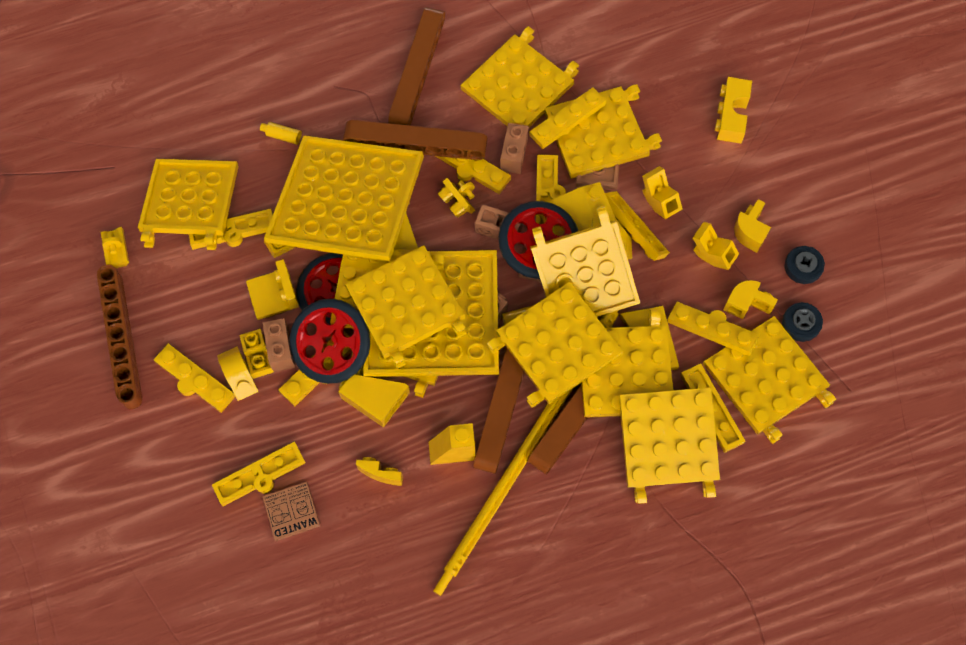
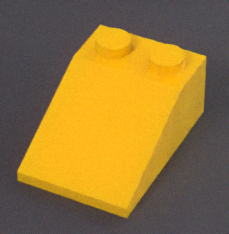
[539,182,615,236]

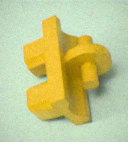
[438,178,475,218]
[101,227,129,268]

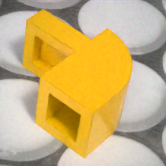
[642,166,682,220]
[734,199,771,253]
[693,222,739,270]
[723,280,778,319]
[217,346,258,401]

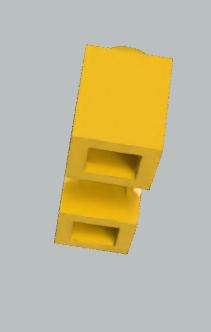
[714,77,752,144]

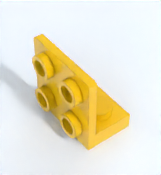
[246,259,299,320]

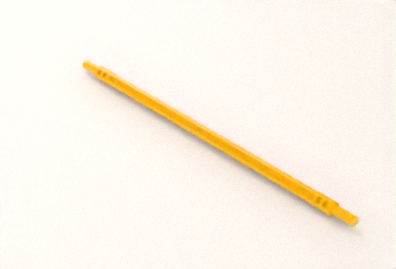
[433,310,619,596]

